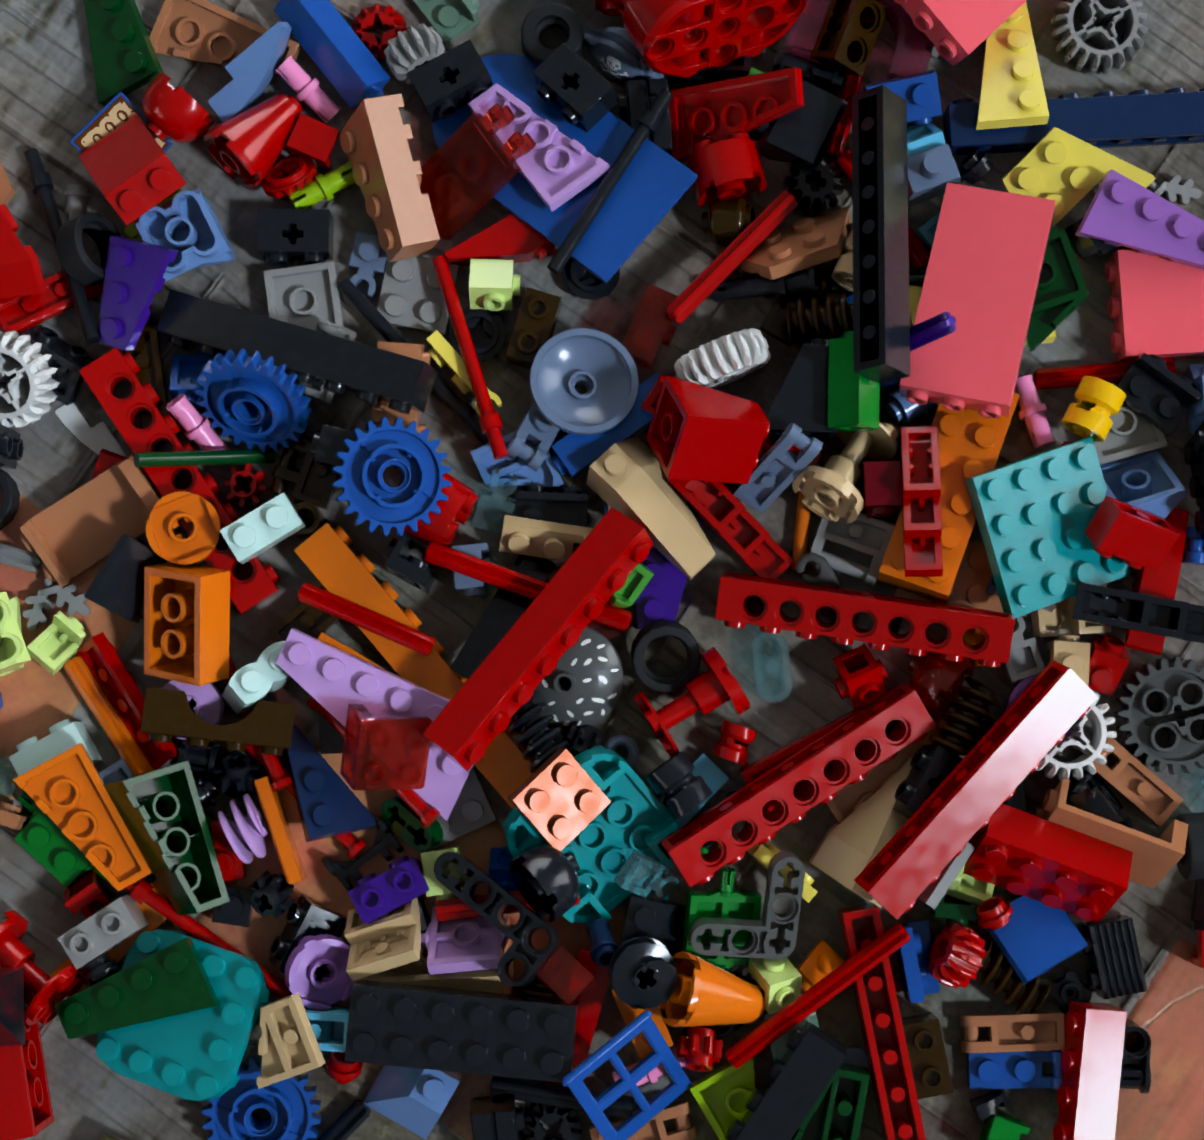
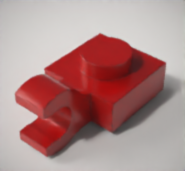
[211,817,247,881]

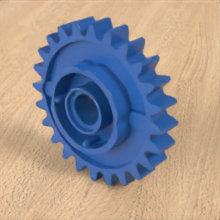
[195,348,312,452]
[331,417,452,537]
[202,1054,322,1140]

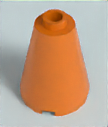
[659,951,765,1027]

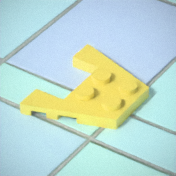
[1001,127,1156,257]

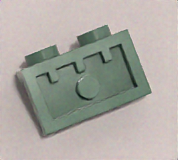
[411,0,481,47]

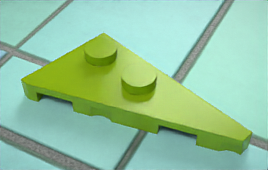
[689,1057,755,1140]

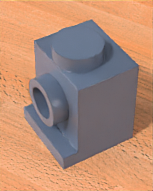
[451,543,490,597]

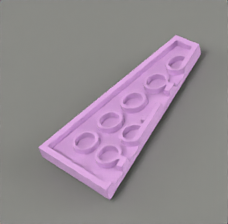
[276,628,473,821]

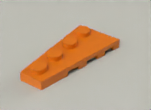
[13,743,153,892]

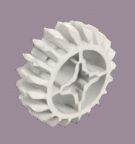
[674,328,771,389]
[0,330,60,428]
[1035,692,1117,781]

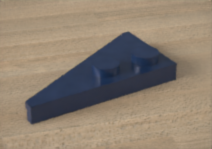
[284,724,376,842]

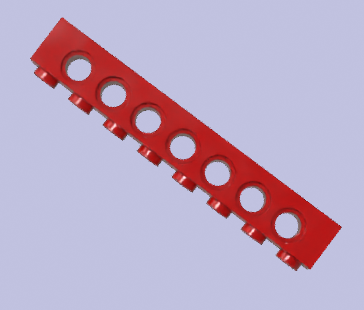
[79,347,281,614]
[715,572,1015,667]
[660,683,936,888]

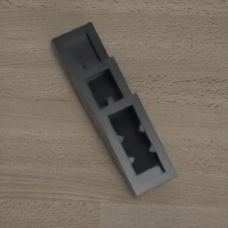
[450,555,556,679]
[1072,582,1204,644]

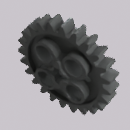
[1114,657,1204,775]

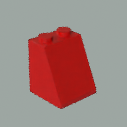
[78,114,186,226]
[646,376,770,484]

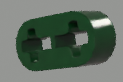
[381,795,443,852]

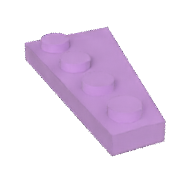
[468,83,610,212]

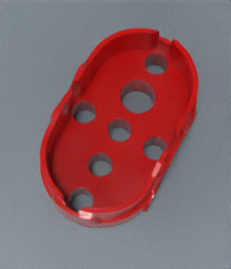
[619,0,807,78]

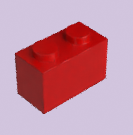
[1084,496,1180,571]

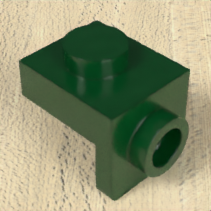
[924,897,979,926]

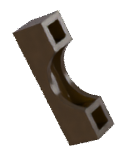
[140,687,296,756]

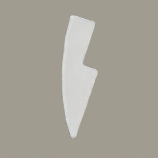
[55,403,127,457]

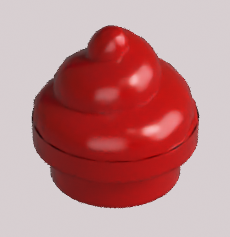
[326,1052,363,1084]

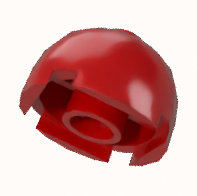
[142,72,215,143]

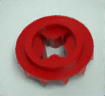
[352,3,407,60]
[261,157,317,199]

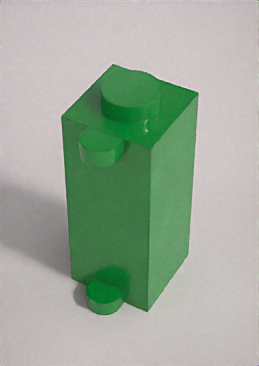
[827,331,880,432]

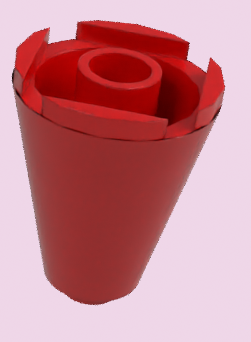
[204,93,303,190]

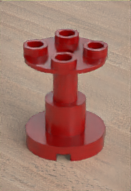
[633,647,751,758]
[0,910,84,1025]

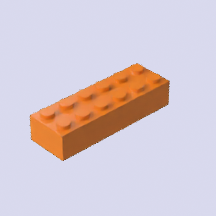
[877,392,1020,604]

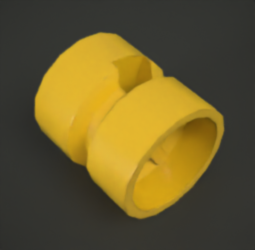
[1061,376,1126,443]

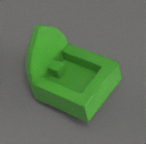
[607,563,654,608]

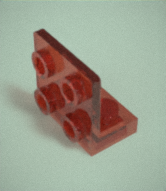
[340,704,433,790]

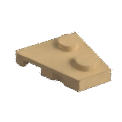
[256,992,326,1089]

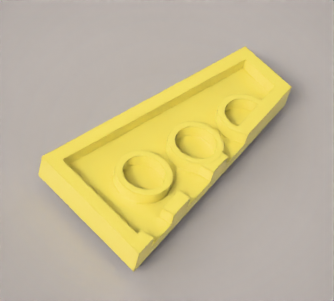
[976,2,1050,130]

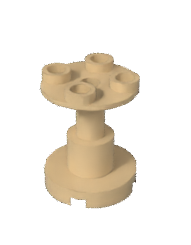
[792,422,898,523]

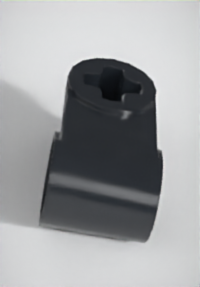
[1120,1019,1151,1094]

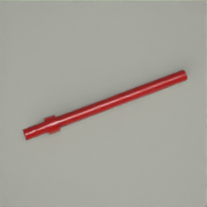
[432,255,508,460]
[124,878,293,999]

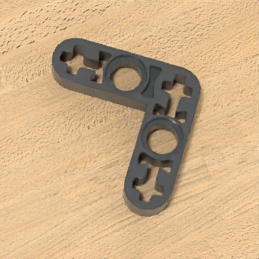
[688,851,805,959]

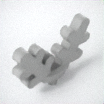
[1148,175,1202,205]
[22,578,91,631]

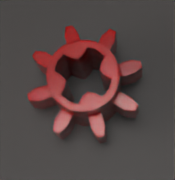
[223,463,270,509]
[677,1027,723,1071]

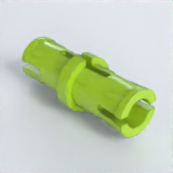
[287,161,355,209]

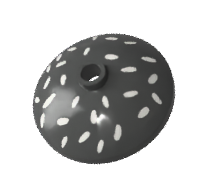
[533,626,624,730]

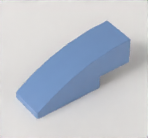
[207,21,292,122]

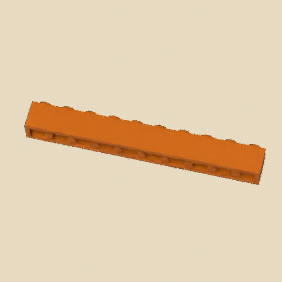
[294,523,536,810]

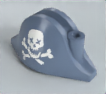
[584,27,665,84]

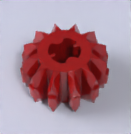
[926,923,987,989]

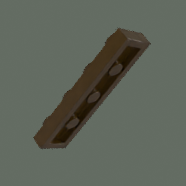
[122,323,173,452]

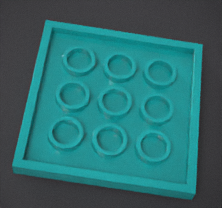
[965,437,1131,618]

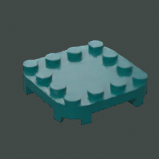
[502,745,679,923]
[96,929,270,1101]

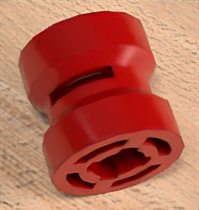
[712,720,757,766]

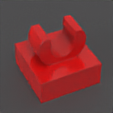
[64,870,109,918]

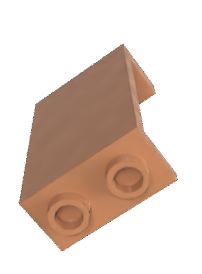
[19,453,162,588]
[1032,778,1189,889]

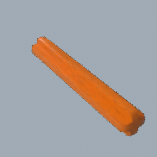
[64,656,153,776]

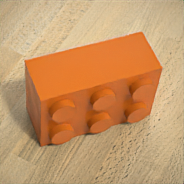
[144,562,230,686]

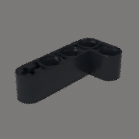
[434,852,559,987]

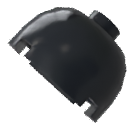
[1066,770,1133,828]
[509,845,580,923]

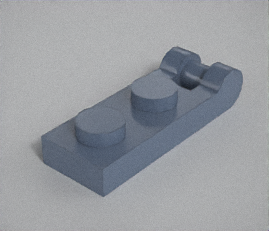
[506,386,581,471]
[733,422,823,514]

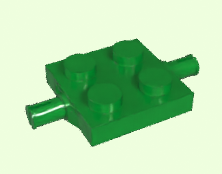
[14,791,109,888]
[682,867,762,970]

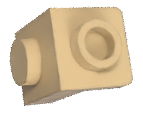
[1046,635,1091,686]

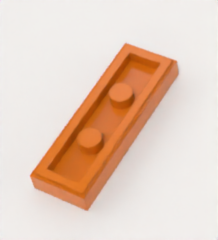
[254,776,307,885]

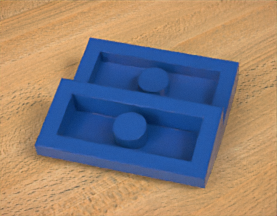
[986,896,1088,984]

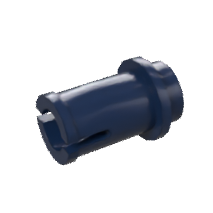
[586,919,619,967]

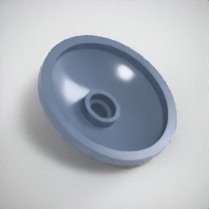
[529,328,639,435]

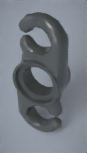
[795,553,859,625]

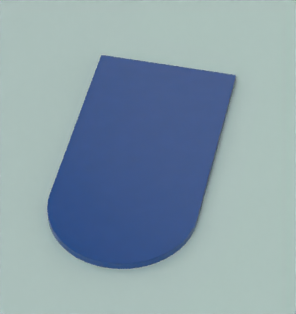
[432,54,698,283]

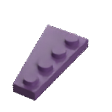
[1075,169,1204,270]

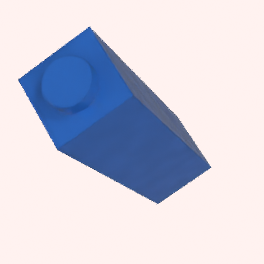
[274,0,390,109]
[550,373,660,480]

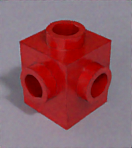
[832,644,889,710]

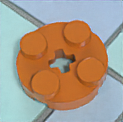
[146,491,222,565]

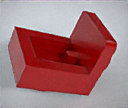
[1088,634,1130,697]

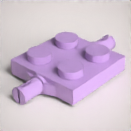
[421,907,515,975]

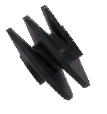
[608,936,678,1009]

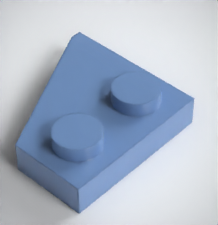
[470,431,564,488]

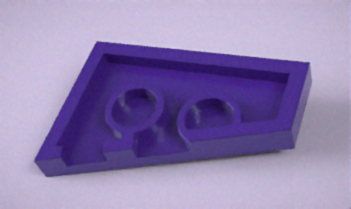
[96,236,179,351]
[636,519,704,629]

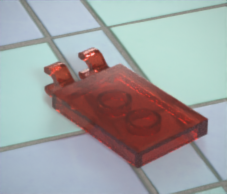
[420,104,536,240]

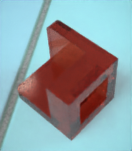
[536,946,595,1004]

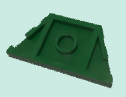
[1026,227,1089,352]

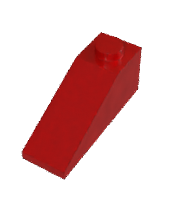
[444,214,556,266]

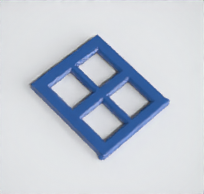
[561,1010,692,1140]

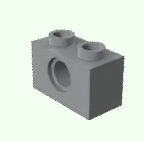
[57,894,150,970]

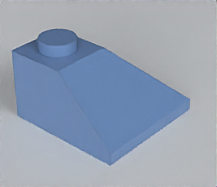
[1100,450,1186,518]
[363,1065,463,1140]

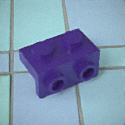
[348,856,429,924]

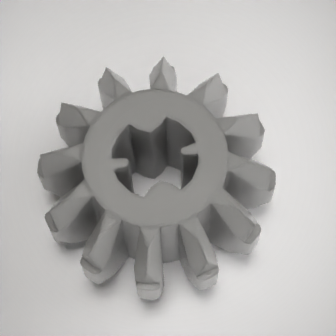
[384,23,445,84]

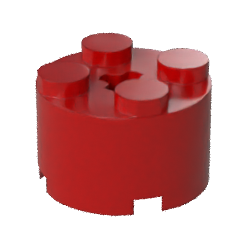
[687,132,767,208]
[404,473,479,548]

